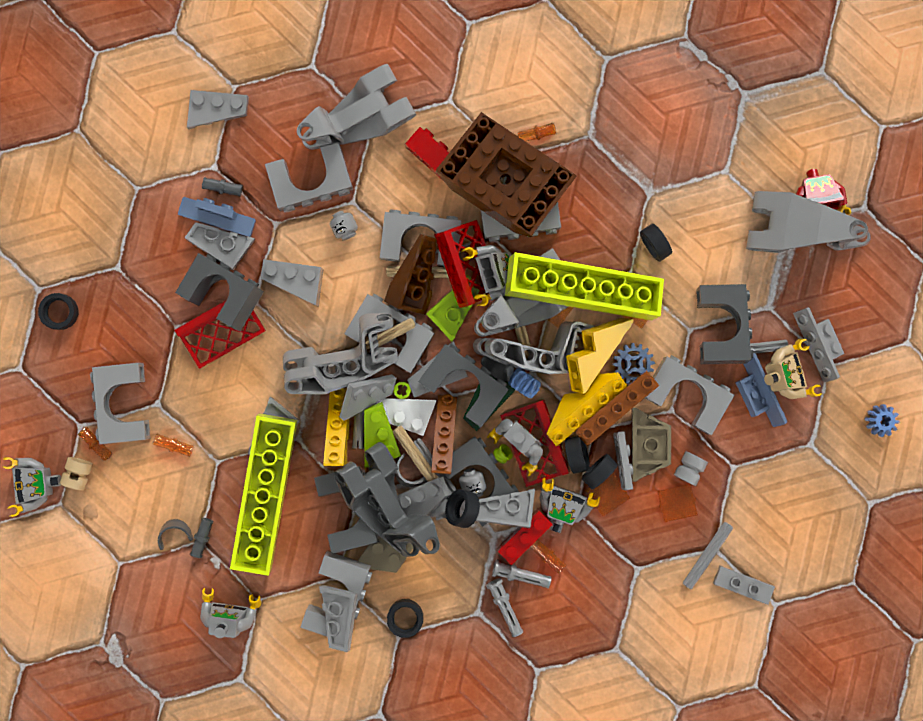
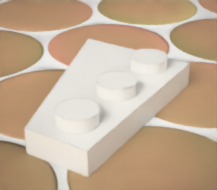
[374,398,437,436]

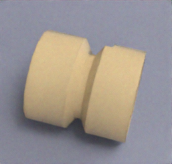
[60,457,93,490]

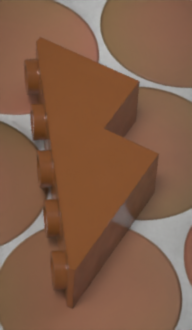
[575,371,659,446]
[431,394,457,474]

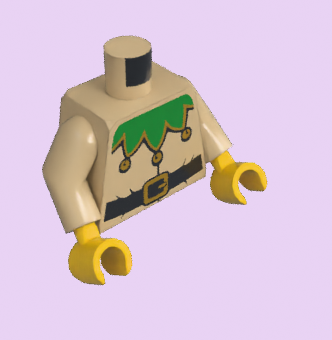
[764,339,822,399]

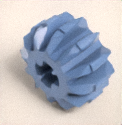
[508,368,541,398]
[865,404,900,437]

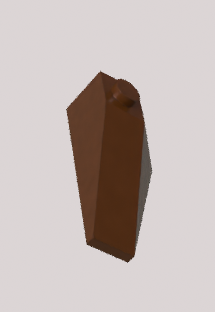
[384,234,437,315]

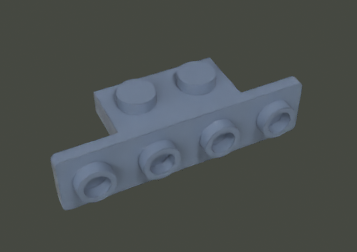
[178,197,256,237]
[735,353,787,427]

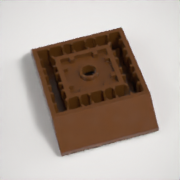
[435,112,577,237]

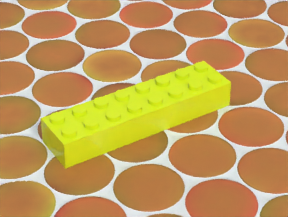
[505,252,664,320]
[230,413,298,576]

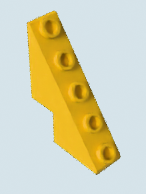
[566,318,634,394]
[547,372,627,446]
[323,388,349,466]

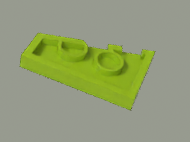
[426,275,479,342]
[364,402,401,468]

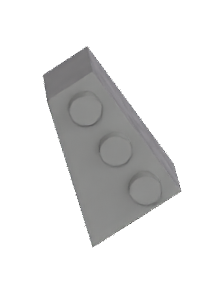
[261,259,324,307]

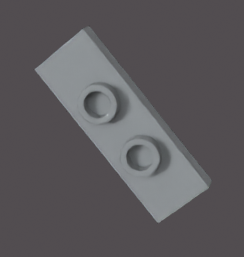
[613,432,633,490]
[713,565,775,605]

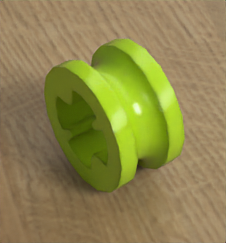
[394,382,411,399]
[494,444,513,464]

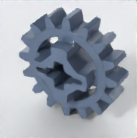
[612,343,655,384]

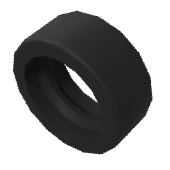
[640,224,673,262]
[38,293,79,330]
[565,436,590,474]
[581,454,618,490]
[445,489,480,528]
[387,599,423,638]

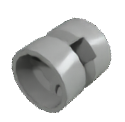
[674,451,708,486]

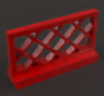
[434,220,488,308]
[174,300,266,369]
[500,399,570,487]

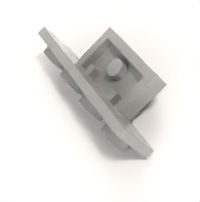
[793,307,844,382]

